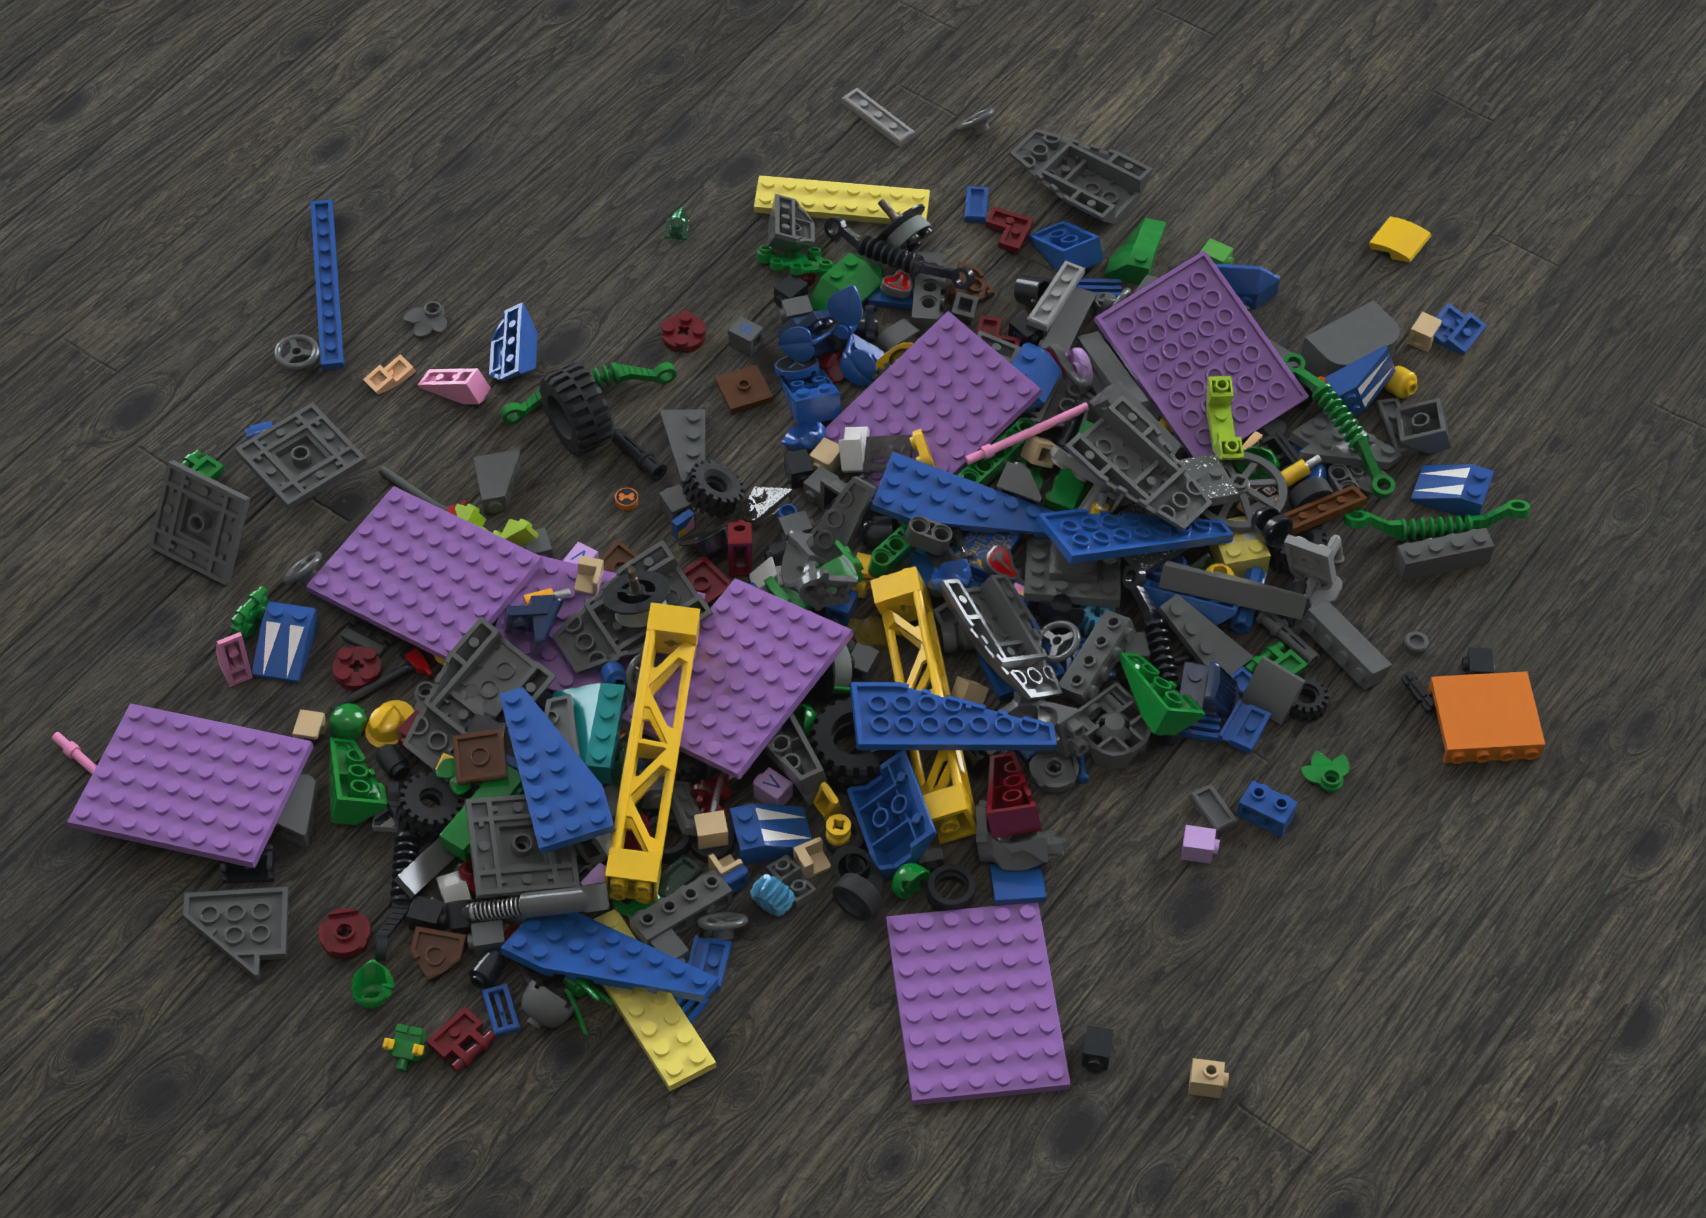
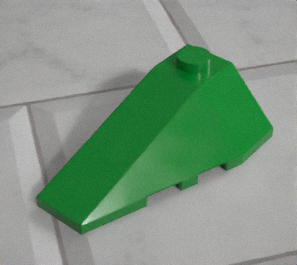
[1104,218,1167,285]
[1118,652,1205,736]
[329,737,387,825]

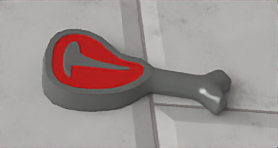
[880,269,913,298]
[1046,343,1090,396]
[981,544,1035,605]

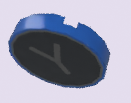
[774,356,820,380]

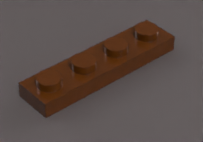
[1282,485,1368,536]

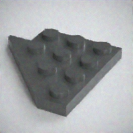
[1289,411,1402,470]
[183,887,289,980]

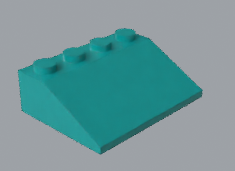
[552,683,627,784]

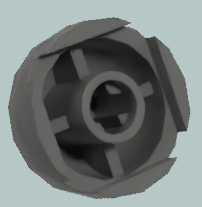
[521,980,575,1029]

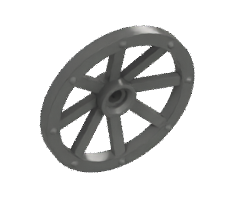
[1199,452,1287,533]

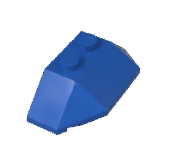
[1215,264,1280,309]
[489,303,538,382]
[1012,342,1062,412]
[1143,579,1239,626]

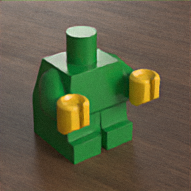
[382,1023,427,1072]

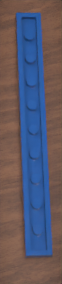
[310,199,345,370]

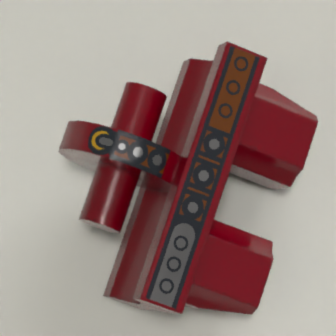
[690,774,732,816]

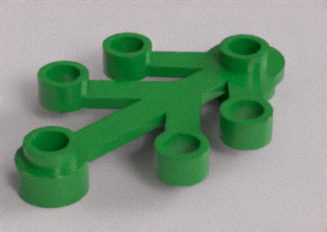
[756,245,835,277]

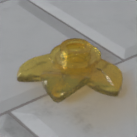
[847,616,888,648]

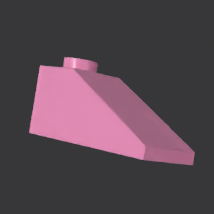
[418,368,491,404]
[216,632,253,687]

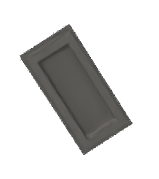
[1189,784,1238,835]

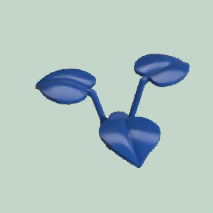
[778,285,876,386]

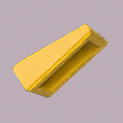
[813,781,842,821]

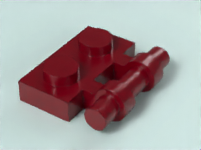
[426,1007,496,1073]

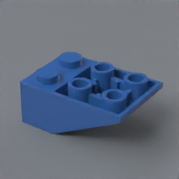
[779,369,842,427]

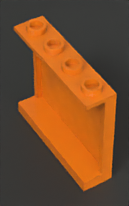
[1428,672,1545,764]

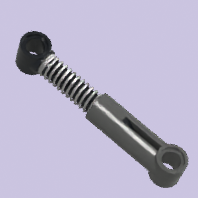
[445,882,610,929]

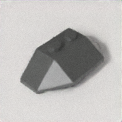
[768,194,815,251]

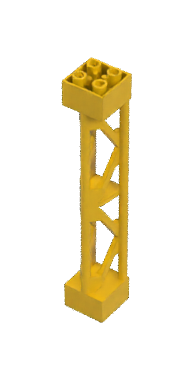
[870,566,977,847]
[605,603,700,903]

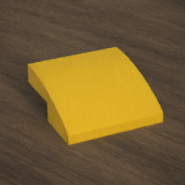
[1369,216,1431,262]

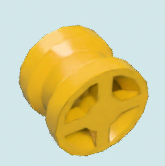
[826,814,851,846]

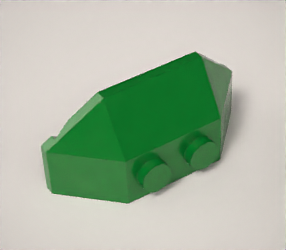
[809,253,883,311]

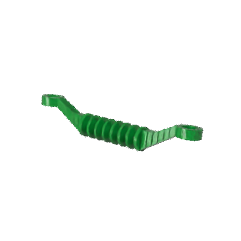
[1283,353,1395,499]
[500,362,677,424]
[1344,500,1530,542]

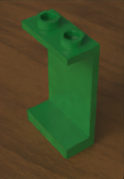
[763,540,864,610]

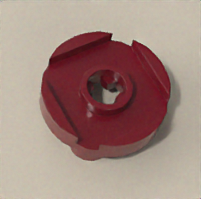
[661,311,706,353]
[332,646,382,691]
[318,908,371,958]

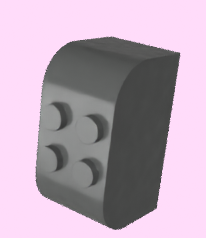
[1301,300,1400,377]

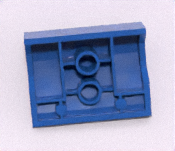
[847,750,937,879]

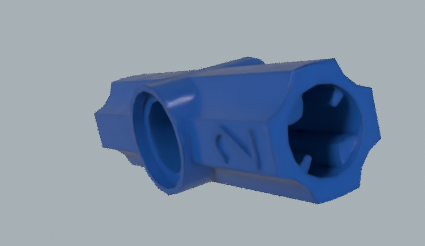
[1229,566,1267,635]

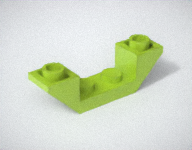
[1206,376,1244,460]
[455,504,539,547]

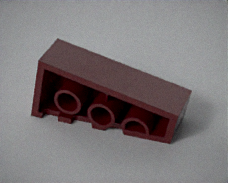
[986,752,1043,838]

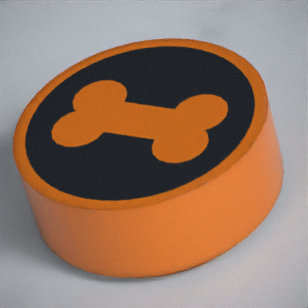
[615,488,639,511]

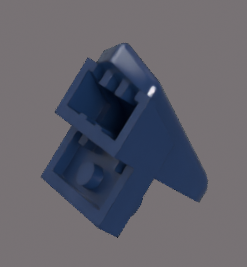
[777,309,836,357]
[503,595,564,656]
[1180,661,1240,722]

